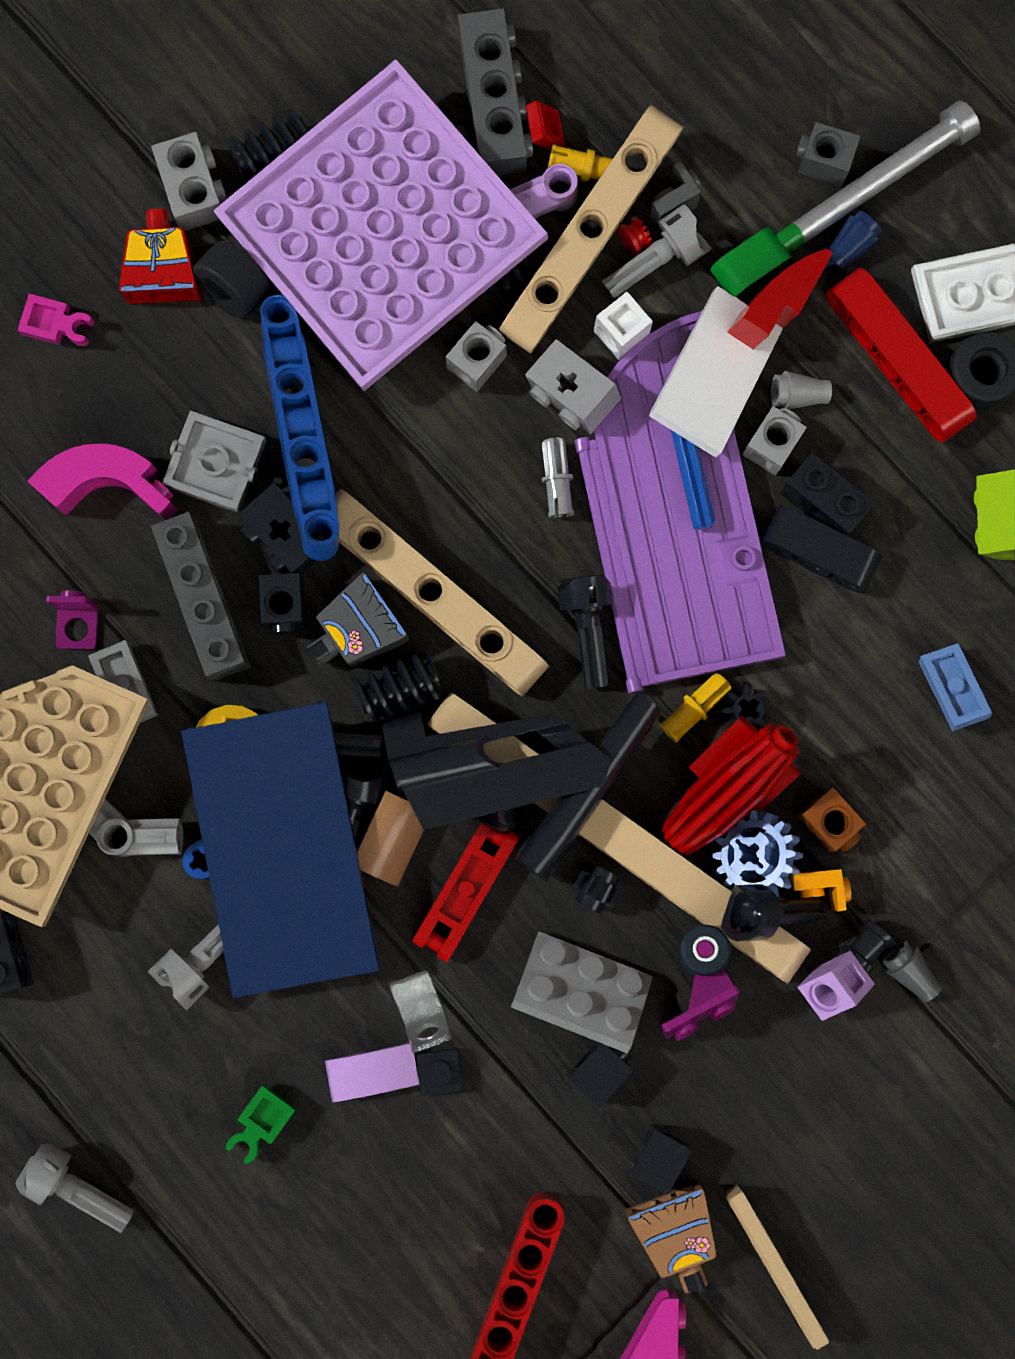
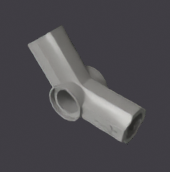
[89,798,184,857]

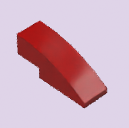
[727,248,833,350]

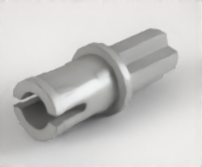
[542,437,574,518]

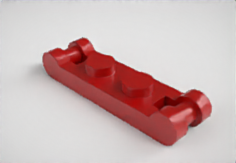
[412,823,520,963]

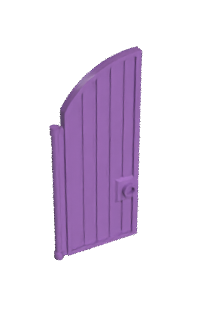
[574,311,786,694]

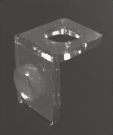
[390,971,451,1053]

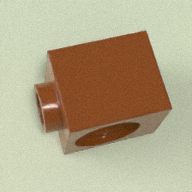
[796,787,866,852]

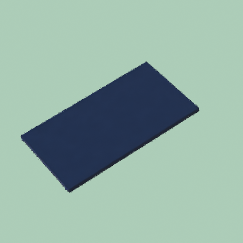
[181,701,380,998]

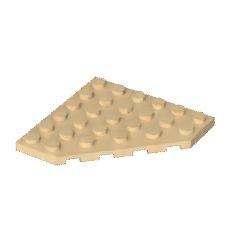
[0,665,150,927]

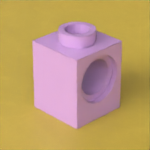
[798,950,875,1021]

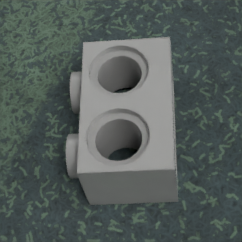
[151,132,227,231]

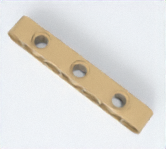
[498,104,684,354]
[335,489,549,697]

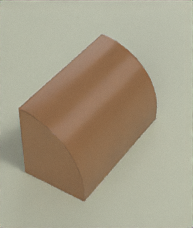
[357,791,424,886]

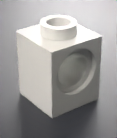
[594,292,653,360]

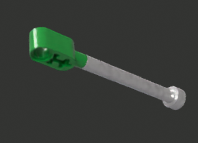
[710,101,980,300]

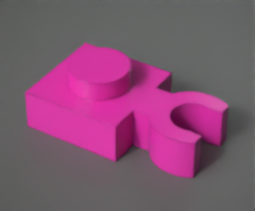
[17,294,95,346]

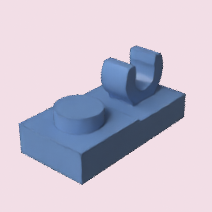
[919,643,992,731]

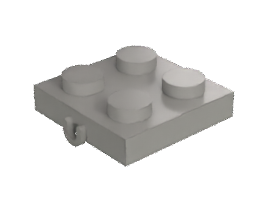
[162,411,267,513]

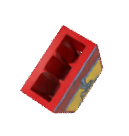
[119,208,202,304]

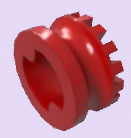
[617,216,653,257]

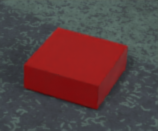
[526,100,565,150]

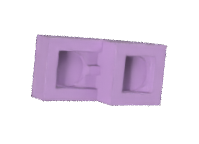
[325,1043,419,1102]

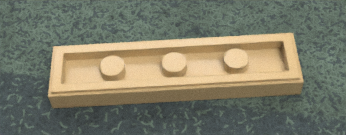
[724,1185,829,1350]

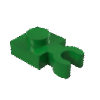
[226,1084,297,1164]

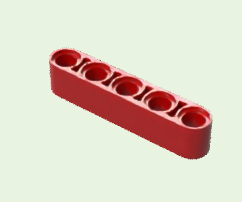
[826,268,977,443]
[469,1191,564,1359]

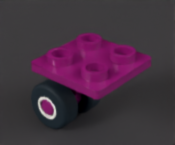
[662,924,740,1041]

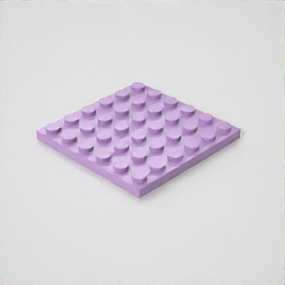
[213,60,548,391]

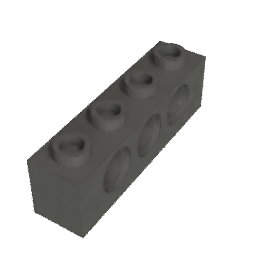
[458,8,533,176]
[151,512,251,682]

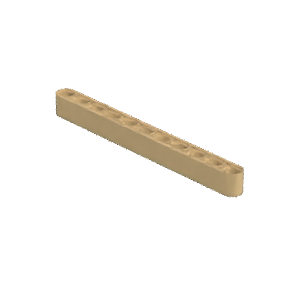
[426,692,811,984]

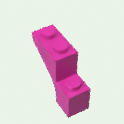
[619,1289,686,1359]

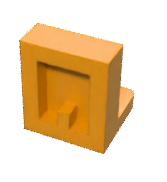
[787,869,851,911]

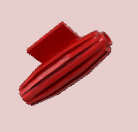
[662,715,801,855]

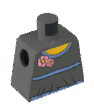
[307,573,409,668]

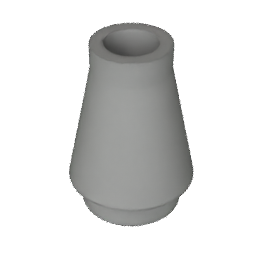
[770,371,832,410]

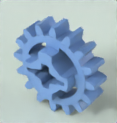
[713,810,803,897]

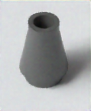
[882,941,942,1002]

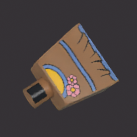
[625,1182,716,1293]

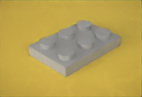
[511,932,653,1053]

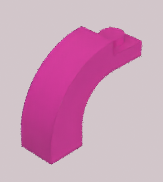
[27,444,178,520]

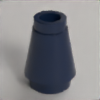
[828,211,882,271]

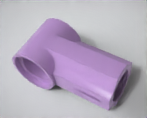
[510,164,578,218]

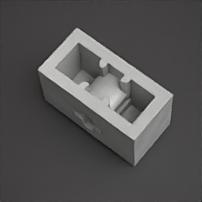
[525,339,621,435]

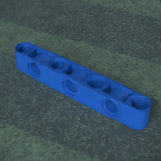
[261,295,339,561]

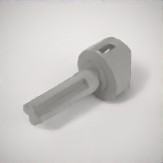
[602,204,711,299]
[148,924,224,1010]
[15,1143,134,1233]

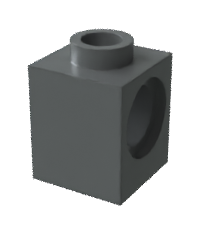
[795,122,860,187]

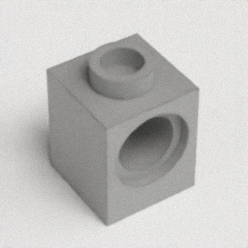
[445,321,506,392]
[742,406,807,476]

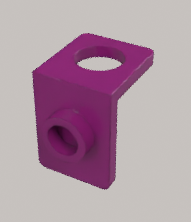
[46,591,99,650]

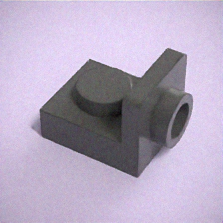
[650,161,702,231]

